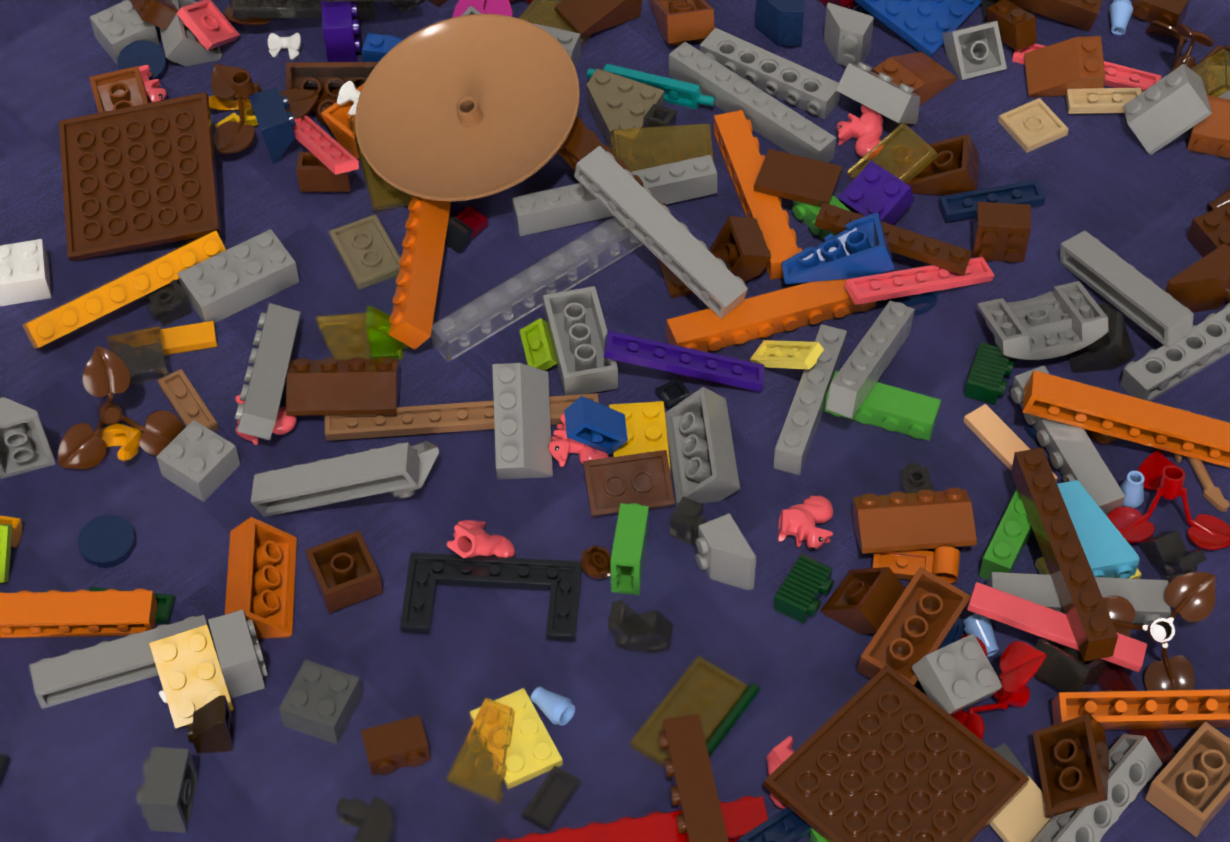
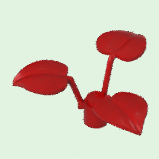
[1107,449,1230,550]
[952,634,1047,740]

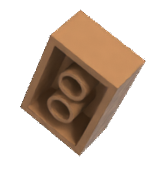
[1145,721,1230,838]

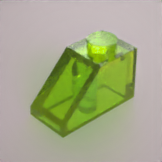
[366,306,409,359]

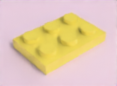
[470,688,563,789]

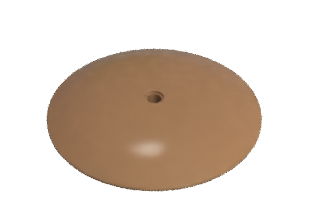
[355,14,580,201]

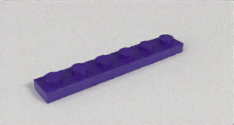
[603,331,764,392]

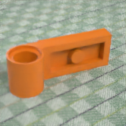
[872,546,960,584]

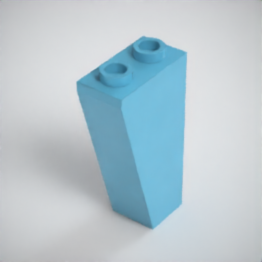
[1057,480,1140,578]

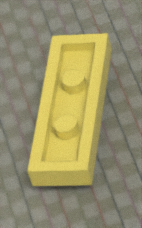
[750,340,824,370]

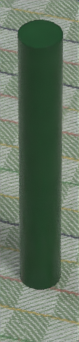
[706,683,760,757]

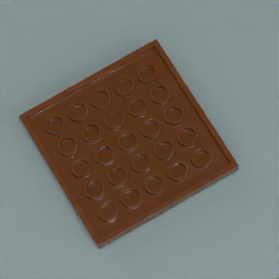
[59,92,221,261]
[764,664,1029,842]

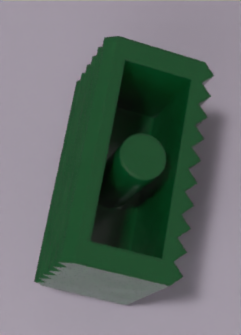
[964,342,1015,405]
[774,554,834,624]

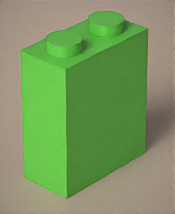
[611,503,649,595]

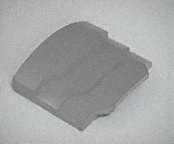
[977,281,1108,360]

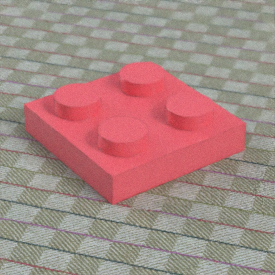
[176,0,240,50]

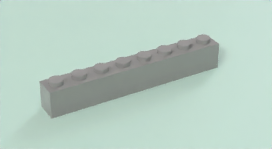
[669,42,836,163]
[574,146,748,319]
[512,155,717,236]

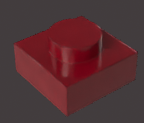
[456,206,488,240]

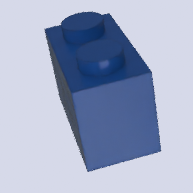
[564,396,628,455]

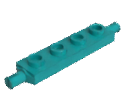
[587,64,716,109]

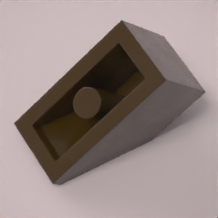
[188,695,234,754]

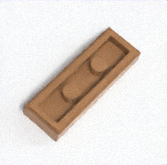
[157,369,219,432]

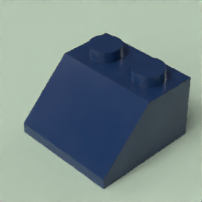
[755,0,805,47]
[249,86,297,163]

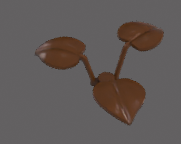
[1145,20,1230,73]
[211,63,319,154]
[58,347,184,469]
[1103,572,1216,691]

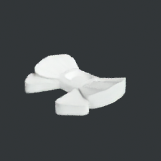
[268,33,302,61]
[337,81,361,117]

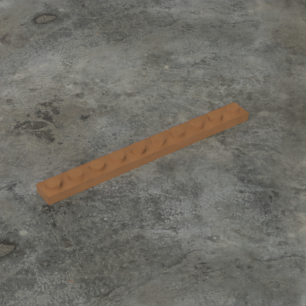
[325,393,599,441]

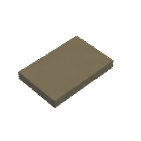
[328,214,400,290]

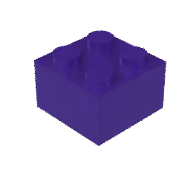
[321,0,361,62]
[838,161,914,225]

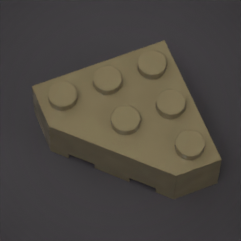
[587,68,664,161]

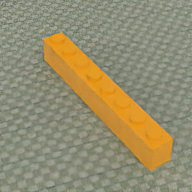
[22,231,226,348]

